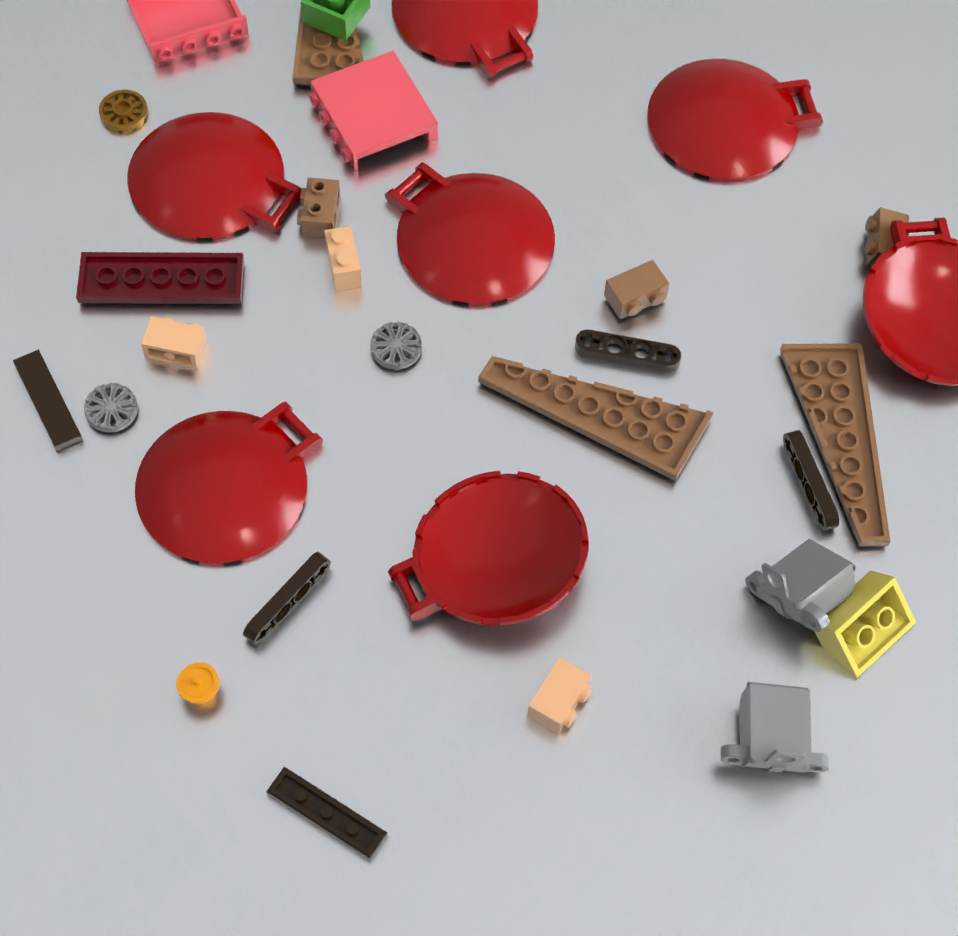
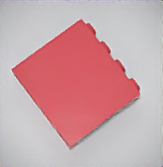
[127,0,249,63]
[309,50,438,171]

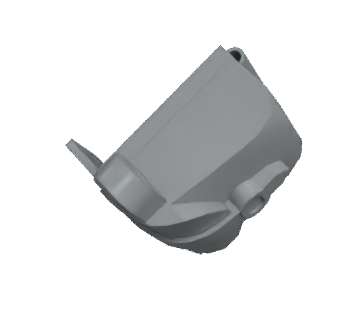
[745,539,856,632]
[721,682,829,773]

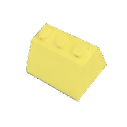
[814,570,916,678]

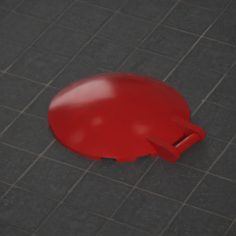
[392,0,538,78]
[647,59,823,182]
[127,112,301,241]
[385,162,555,307]
[863,217,958,386]
[135,401,323,566]
[388,471,589,626]

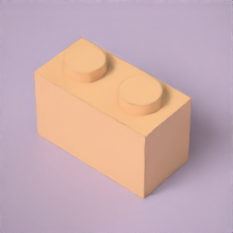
[324,226,362,292]
[141,316,207,369]
[527,657,592,734]

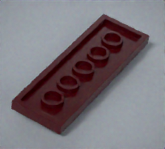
[76,252,244,304]

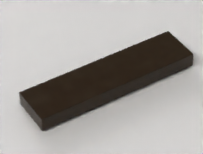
[13,349,83,452]
[266,766,388,861]

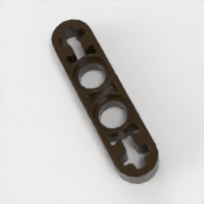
[575,330,681,372]
[783,430,839,531]
[243,552,331,645]

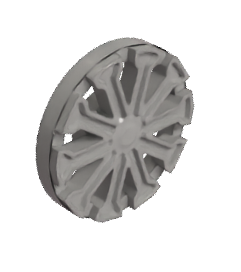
[371,321,422,369]
[84,383,138,432]

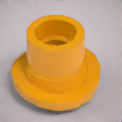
[176,662,219,704]

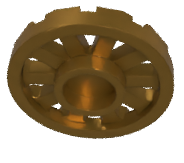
[99,90,148,132]

